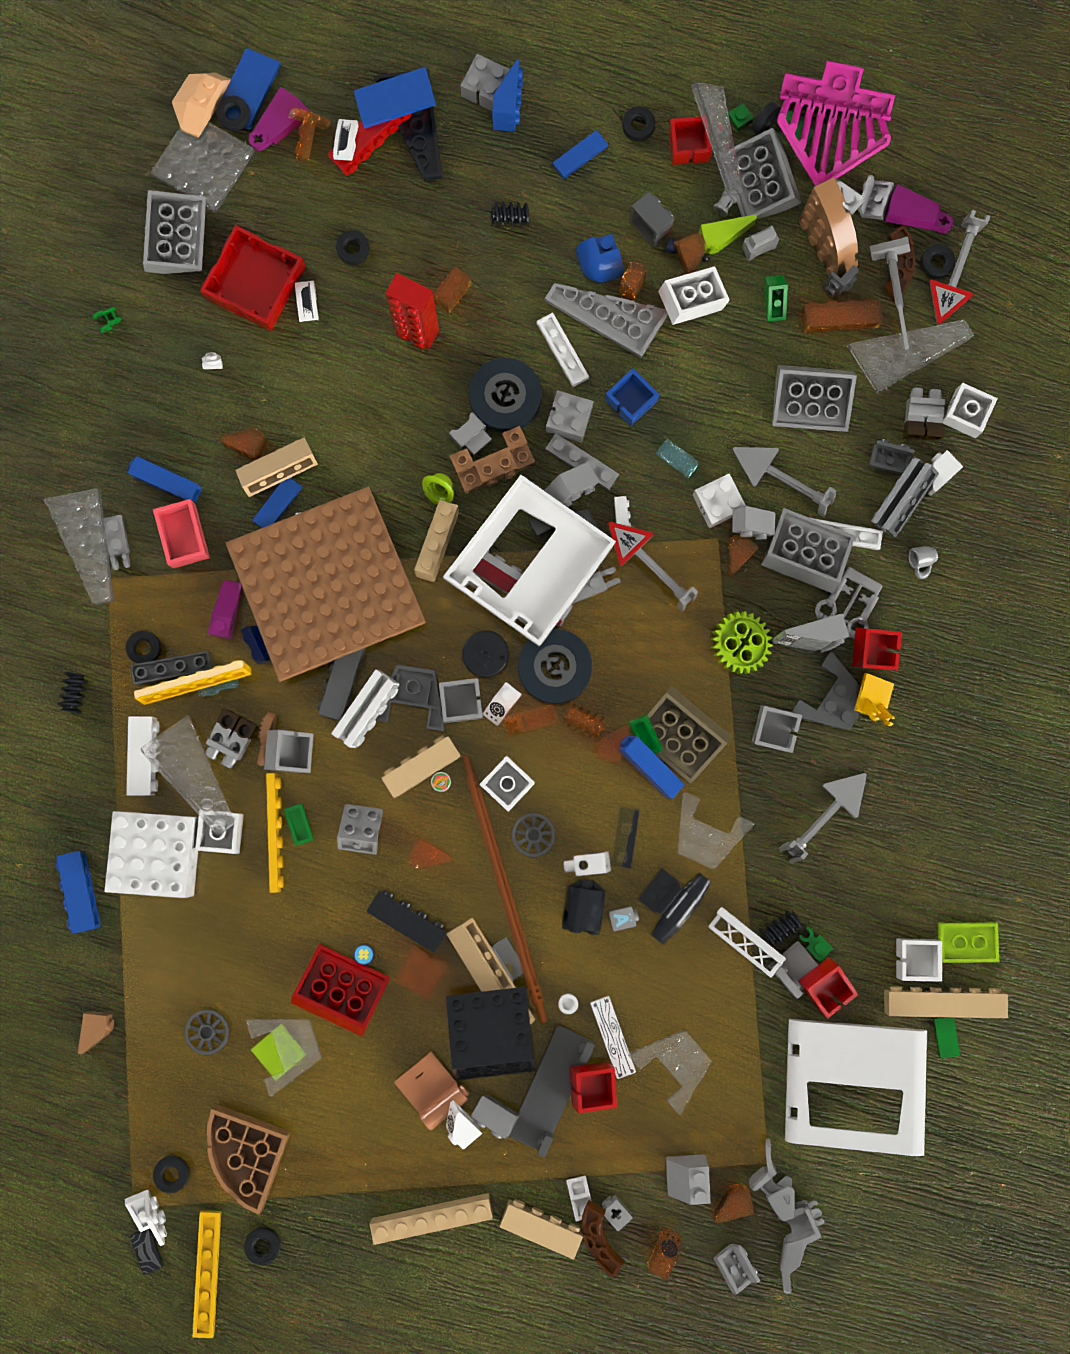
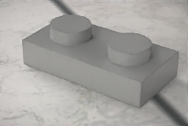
[836,179,865,215]

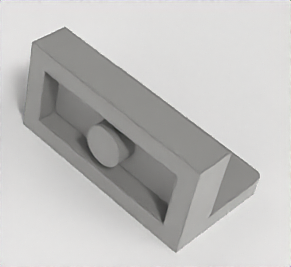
[491,937,523,981]

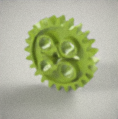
[711,611,773,674]

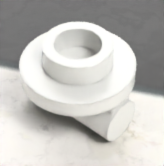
[202,352,223,369]

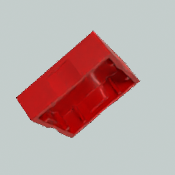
[200,225,306,331]

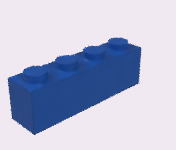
[55,850,101,934]

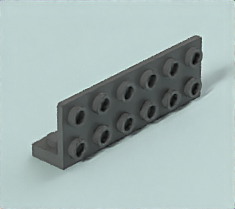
[509,1025,595,1158]

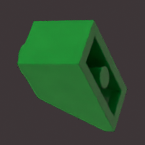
[764,275,788,322]

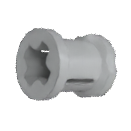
[713,191,737,217]

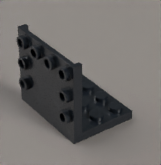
[446,986,536,1081]

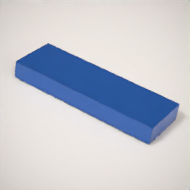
[552,130,608,179]
[252,478,303,528]

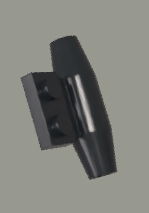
[638,868,712,944]

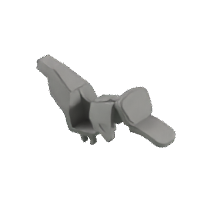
[749,1138,824,1294]

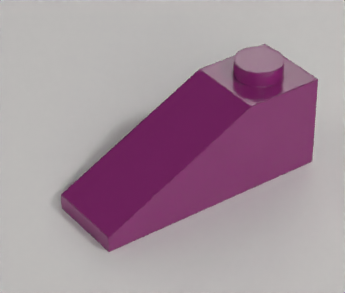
[208,580,243,640]

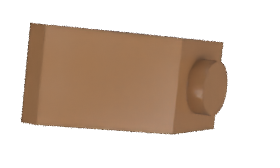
[78,1011,114,1054]

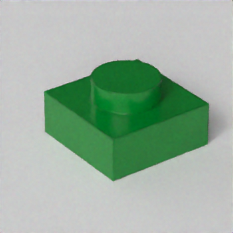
[727,103,753,131]

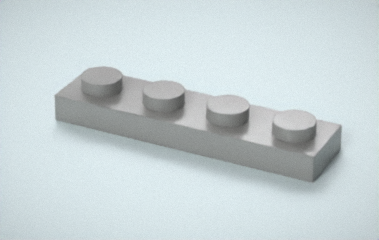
[545,433,619,491]

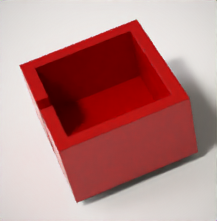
[668,116,712,165]
[852,628,902,671]
[798,957,858,1019]
[569,1061,617,1114]

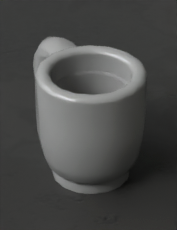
[908,546,938,579]

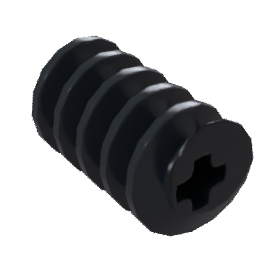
[491,202,529,227]
[57,671,89,714]
[759,911,804,948]

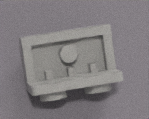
[857,175,894,220]
[713,1244,760,1295]

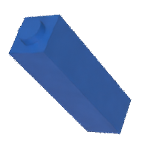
[128,456,202,503]
[618,735,685,799]

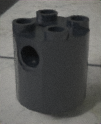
[562,879,606,935]

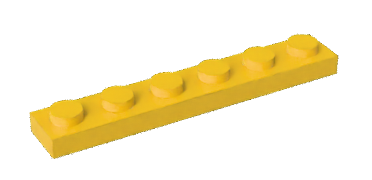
[134,660,251,705]
[266,773,284,893]
[192,1210,221,1338]

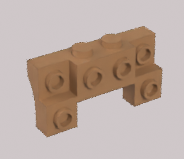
[450,426,535,494]

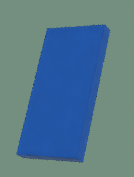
[215,48,281,130]
[354,67,436,129]

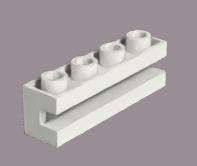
[331,670,399,748]
[126,717,160,796]

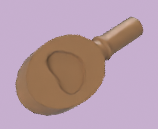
[256,712,277,766]

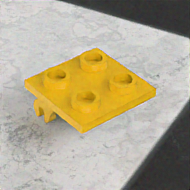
[854,673,895,726]

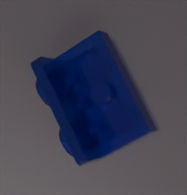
[241,625,272,665]

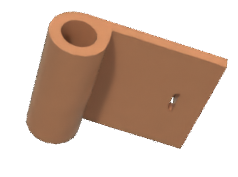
[394,1051,470,1131]

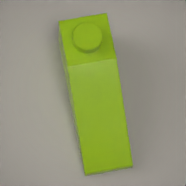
[699,214,757,254]

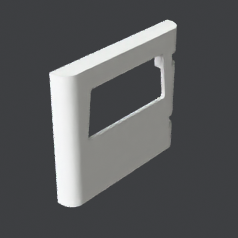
[443,475,616,646]
[785,1019,927,1156]

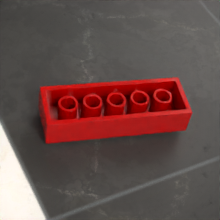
[385,272,439,350]

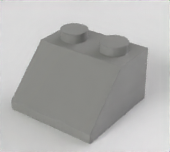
[666,1154,711,1205]

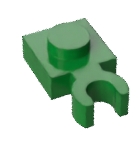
[797,927,834,962]

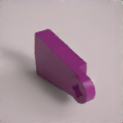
[249,87,311,151]
[885,184,953,233]

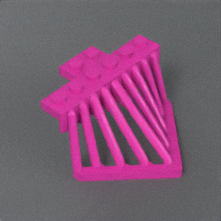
[777,60,895,186]

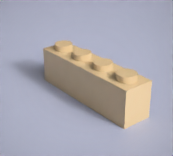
[235,437,318,497]
[414,500,459,582]
[382,736,461,798]
[500,1199,583,1260]

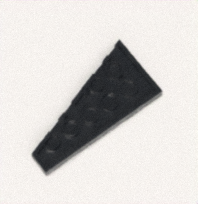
[373,69,442,181]

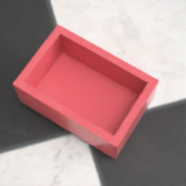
[153,499,210,569]

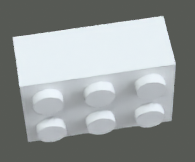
[658,266,729,325]

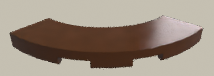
[882,225,916,302]
[581,1200,625,1278]

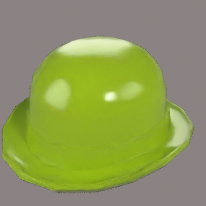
[422,473,454,505]

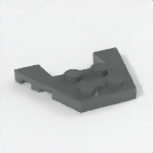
[791,651,861,731]
[375,665,445,732]

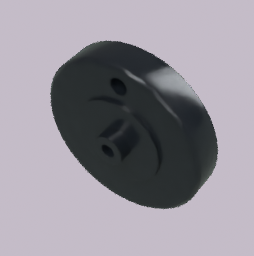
[462,630,509,678]

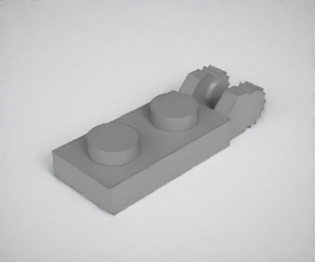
[102,515,131,570]
[572,567,621,604]

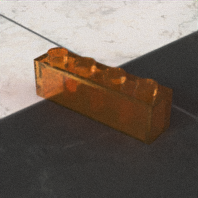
[801,298,882,333]

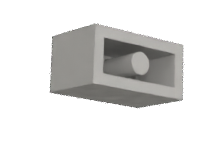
[732,506,775,540]
[471,1094,520,1139]

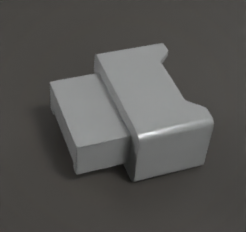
[741,226,779,261]
[449,412,492,457]

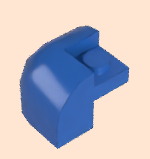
[575,234,623,283]

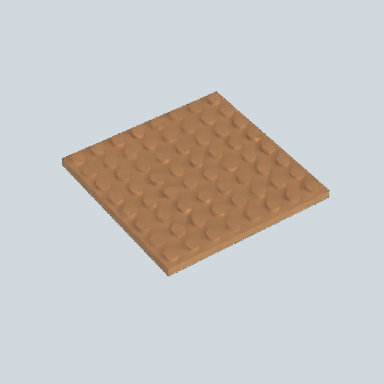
[225,486,426,682]

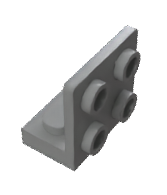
[337,804,383,855]
[768,941,818,999]

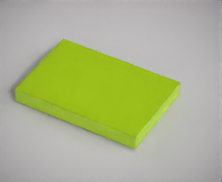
[938,922,1000,963]

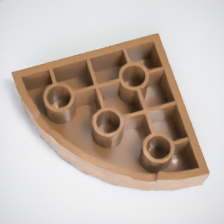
[799,177,858,278]
[206,1104,291,1215]

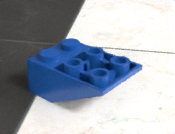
[492,60,523,132]

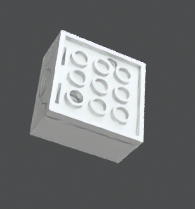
[105,811,199,898]

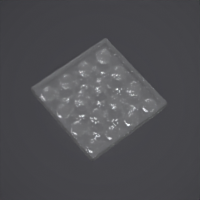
[150,122,255,213]

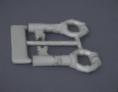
[815,567,882,640]

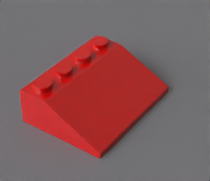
[291,944,390,1037]

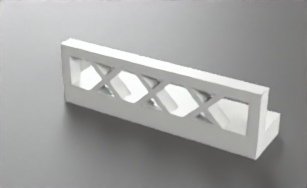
[708,907,786,978]

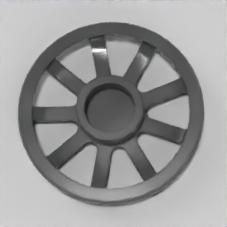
[512,813,556,857]
[184,1009,230,1055]

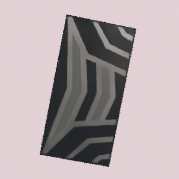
[130,1228,164,1275]

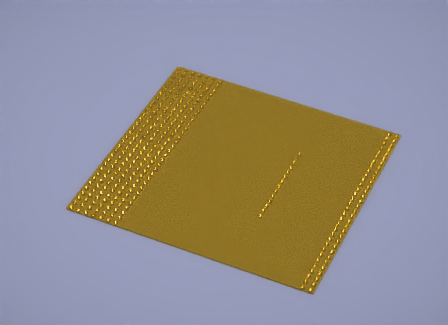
[107,538,767,1207]

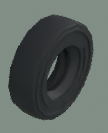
[216,95,251,131]
[752,102,781,135]
[622,106,656,142]
[336,230,370,265]
[920,244,955,279]
[126,630,162,664]
[153,1155,190,1193]
[244,1227,281,1265]

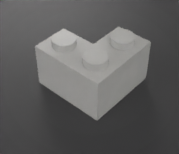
[544,462,600,507]

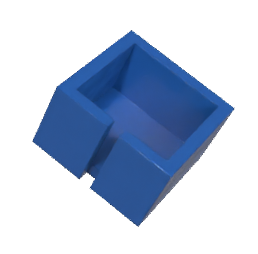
[604,368,660,427]

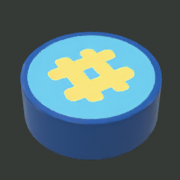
[354,944,374,965]

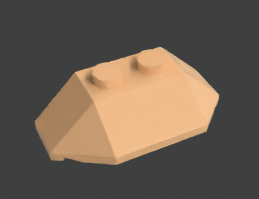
[172,73,231,138]

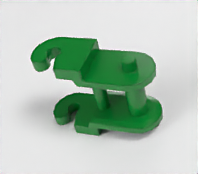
[92,307,122,333]

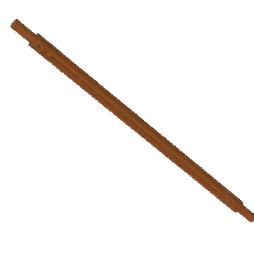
[462,755,548,1023]

